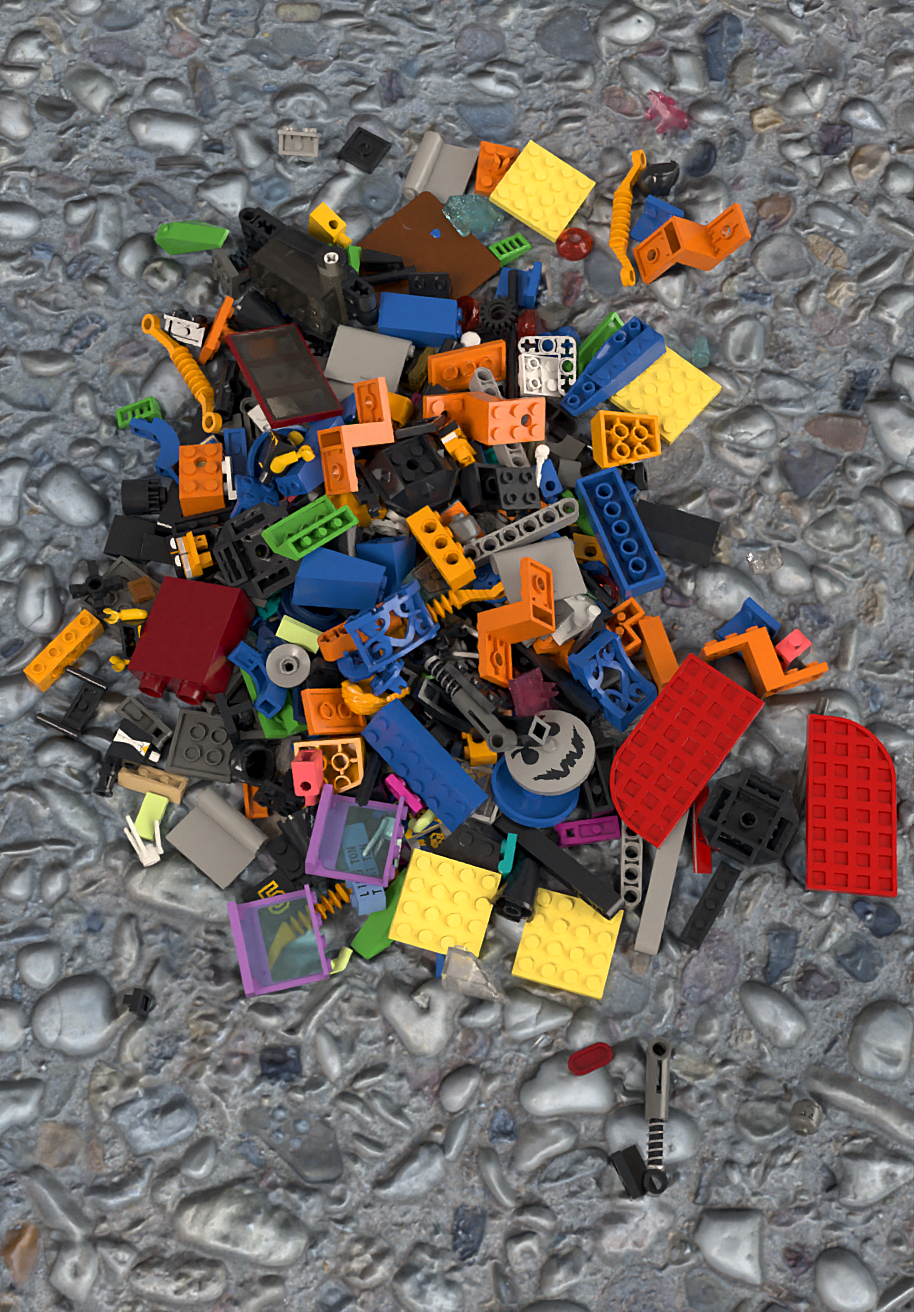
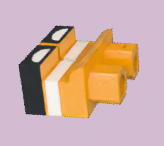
[437,421,477,467]
[166,531,213,579]

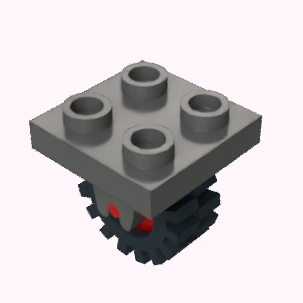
[211,247,262,301]

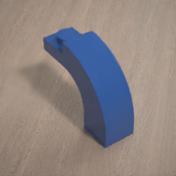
[129,417,181,479]
[228,641,287,719]

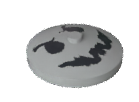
[505,710,595,796]

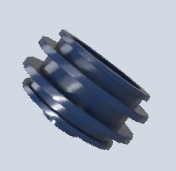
[277,586,343,633]

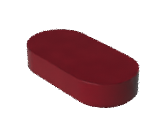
[568,1042,613,1077]

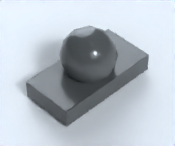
[535,302,571,331]

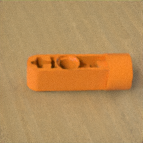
[317,601,403,661]

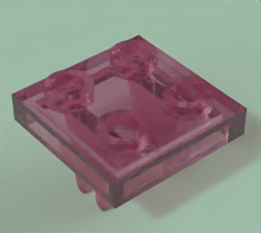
[645,89,690,134]
[508,667,558,717]

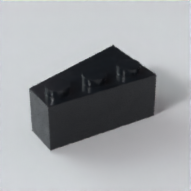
[580,741,617,819]

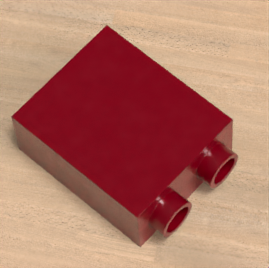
[127,576,257,706]

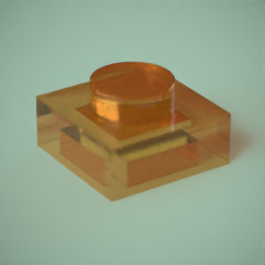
[127,575,156,604]

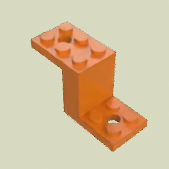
[633,203,752,284]
[317,377,394,496]
[423,391,546,445]
[179,443,228,565]
[477,556,556,688]
[697,626,829,699]

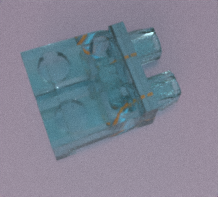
[442,193,504,237]

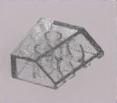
[441,945,511,1006]

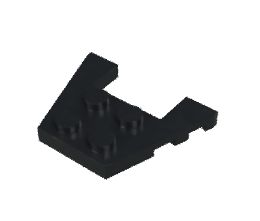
[432,824,502,916]

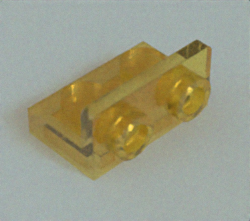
[402,346,436,394]

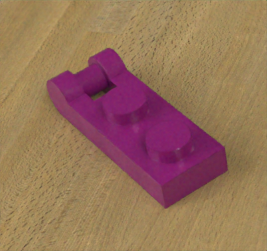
[554,815,621,849]

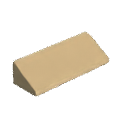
[118,764,189,804]

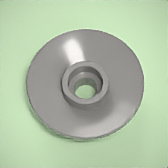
[266,644,311,688]

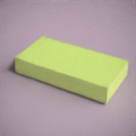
[275,615,323,654]
[131,792,169,841]

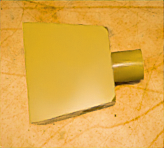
[308,202,352,249]

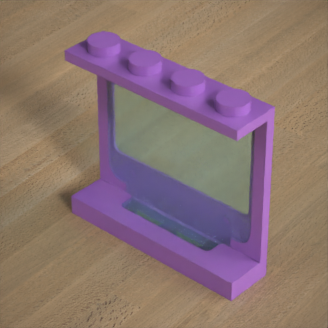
[305,783,408,888]
[226,884,333,998]

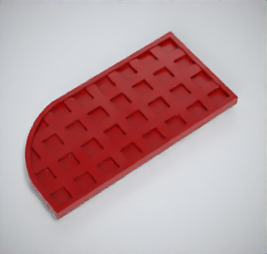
[610,653,765,850]
[805,714,897,898]

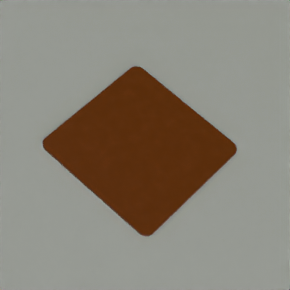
[355,191,501,307]

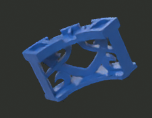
[344,579,440,673]
[567,628,658,733]

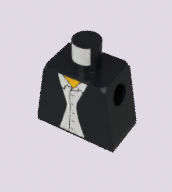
[103,718,161,771]

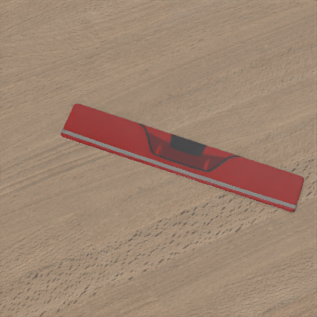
[691,786,712,874]

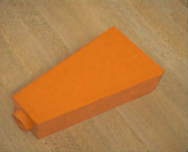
[636,615,679,695]

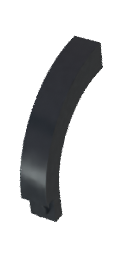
[412,677,551,747]

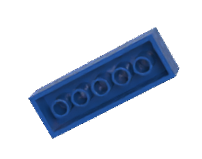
[575,466,666,601]
[361,698,489,833]

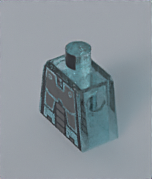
[402,557,452,605]

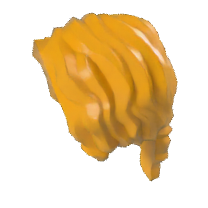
[341,674,411,715]

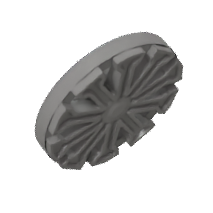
[369,519,410,537]

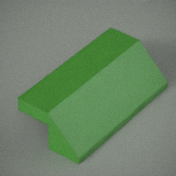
[563,312,624,378]
[261,494,359,561]
[240,664,308,738]

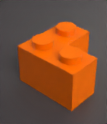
[601,597,645,658]

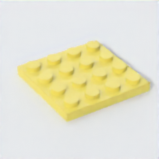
[489,140,596,243]
[608,345,722,445]
[387,848,502,964]
[511,887,624,1000]

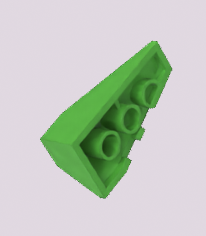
[154,220,229,255]
[350,868,407,960]

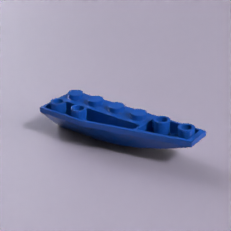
[559,316,666,417]

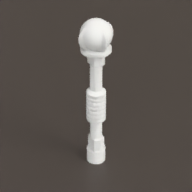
[535,444,550,488]

